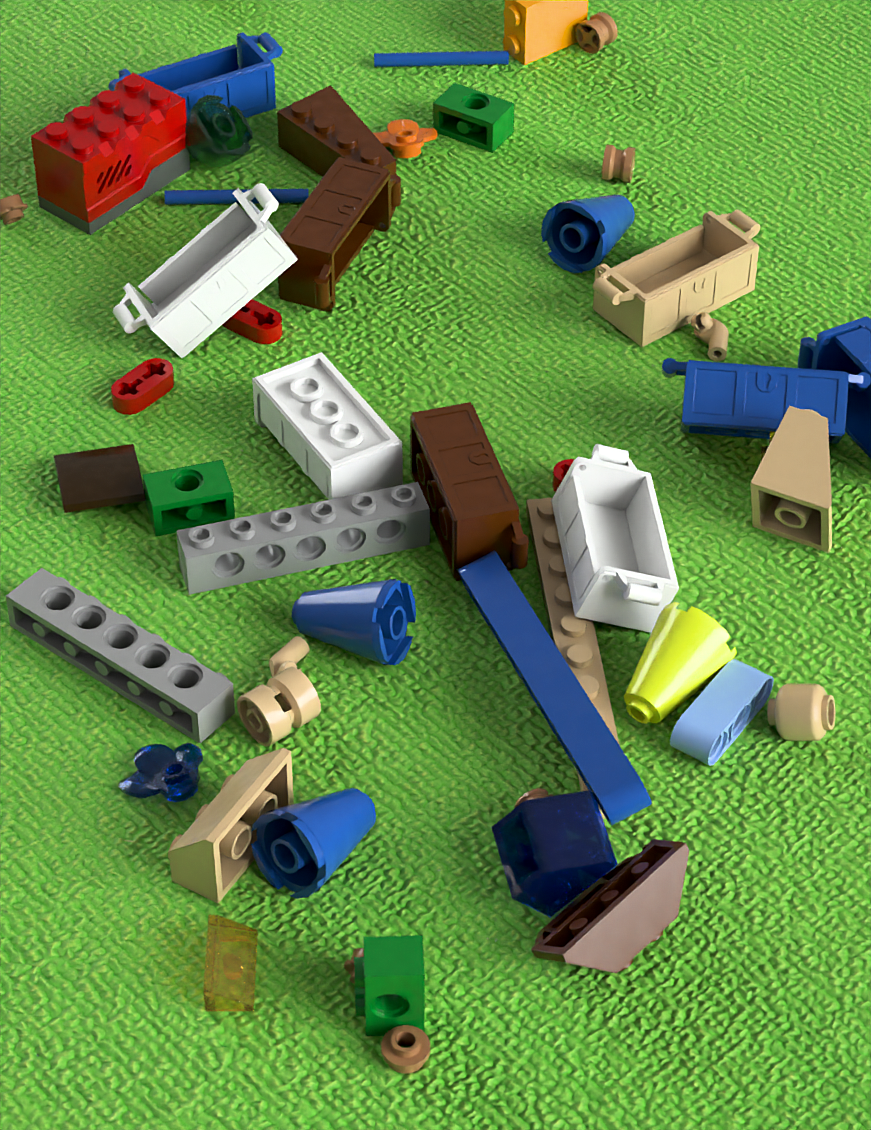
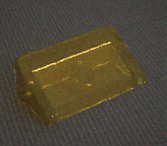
[204,915,258,1011]

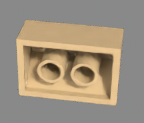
[168,748,294,903]

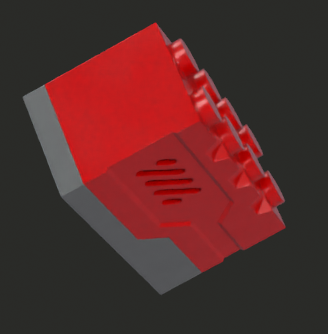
[31,72,190,235]

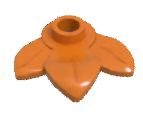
[372,119,438,158]

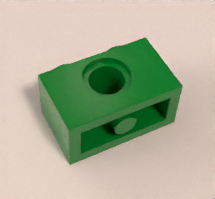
[433,83,514,153]
[142,460,235,537]
[354,935,424,1036]

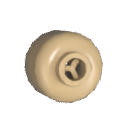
[767,683,836,741]

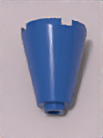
[541,195,635,273]
[292,579,416,665]
[251,788,376,899]

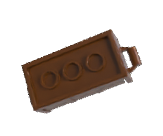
[278,157,401,312]
[410,402,529,581]

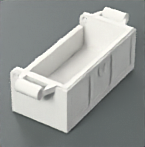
[113,183,298,358]
[252,352,403,500]
[551,444,679,633]

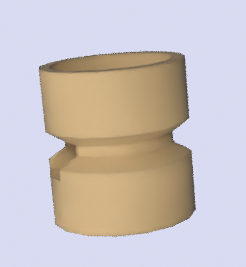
[237,667,321,747]

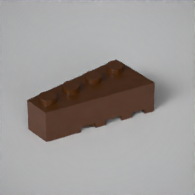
[277,85,396,177]

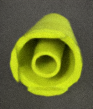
[624,602,737,724]

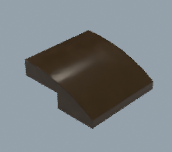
[54,444,146,513]

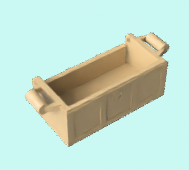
[593,209,760,347]

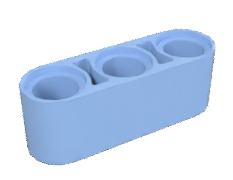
[670,658,774,766]

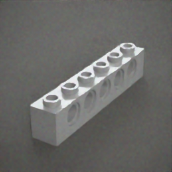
[176,482,430,595]
[6,568,235,743]

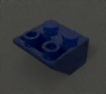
[491,791,618,917]

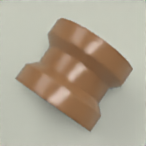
[575,12,618,54]
[602,144,635,183]

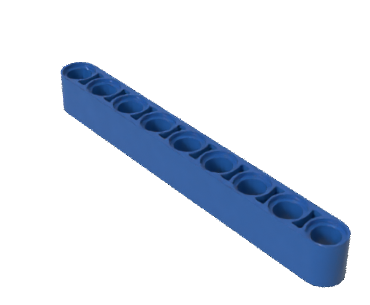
[457,550,652,826]

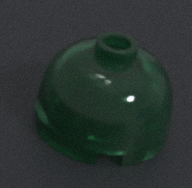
[185,95,253,168]

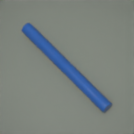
[374,51,509,67]
[165,189,309,205]

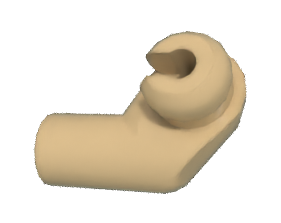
[691,312,729,362]
[269,636,310,677]

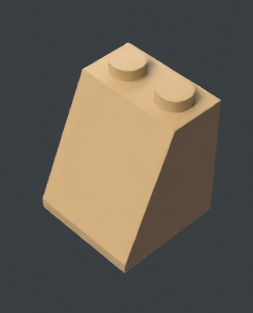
[750,405,832,553]

